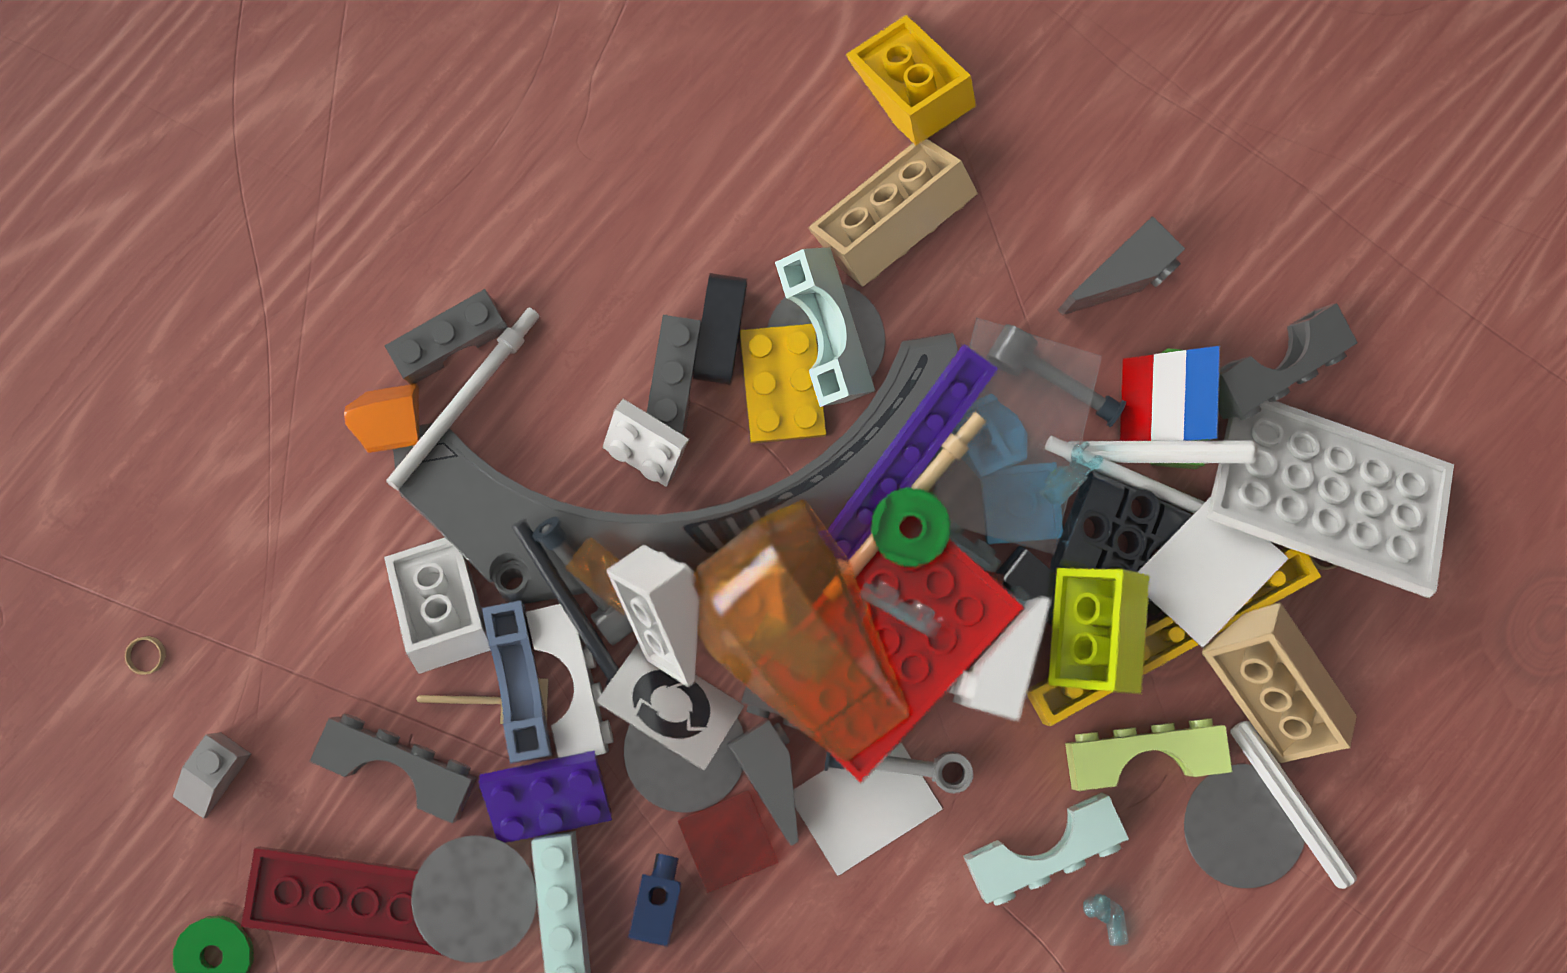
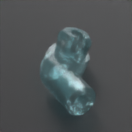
[1083,894,1129,946]

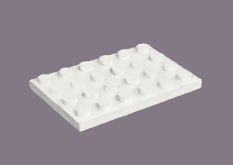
[1207,400,1454,598]

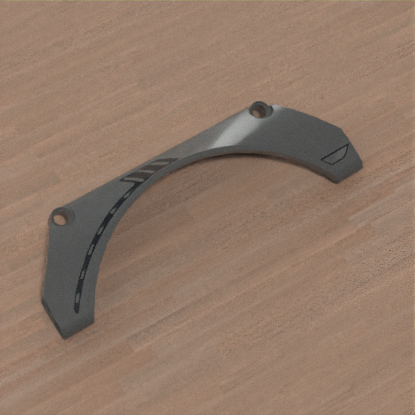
[393,333,958,604]

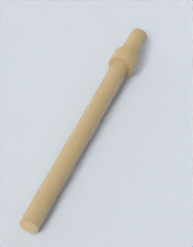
[822,412,987,602]

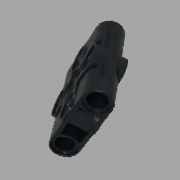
[1050,470,1193,616]

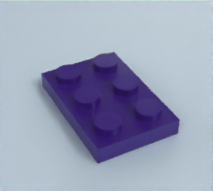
[479,750,612,843]

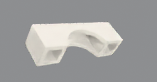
[526,604,613,758]

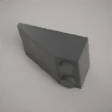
[1058,216,1185,315]

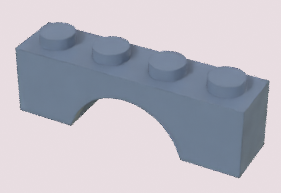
[482,601,553,764]

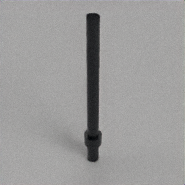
[512,519,619,685]

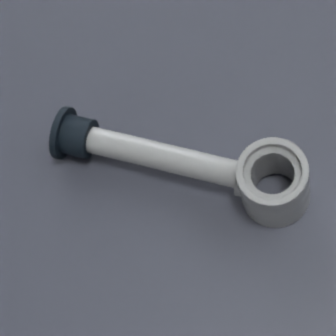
[824,751,973,793]

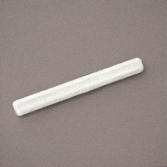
[1065,441,1257,463]
[1230,721,1357,889]

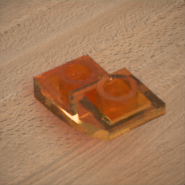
[565,537,625,616]

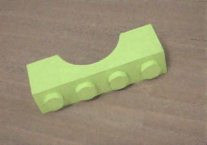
[1065,718,1232,791]

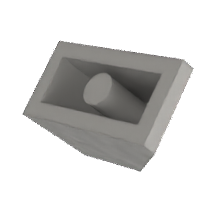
[173,732,251,819]

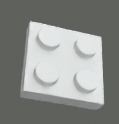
[602,399,689,487]

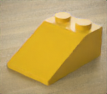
[847,15,976,145]

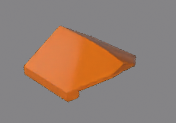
[344,383,420,453]

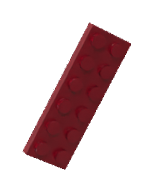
[241,846,444,956]

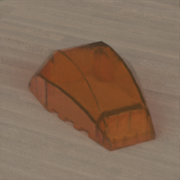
[693,499,910,762]

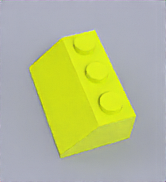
[1048,568,1150,694]

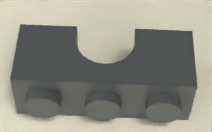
[384,289,508,384]
[647,315,701,436]

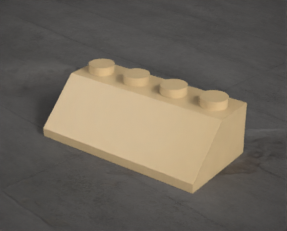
[808,139,978,287]
[1202,603,1357,764]

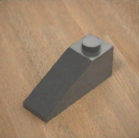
[727,719,798,846]

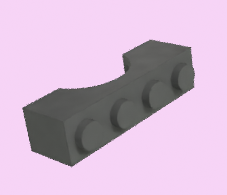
[1218,303,1358,420]
[309,713,478,823]

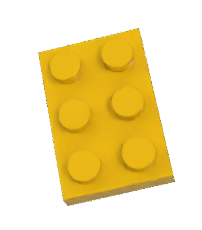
[740,324,826,443]

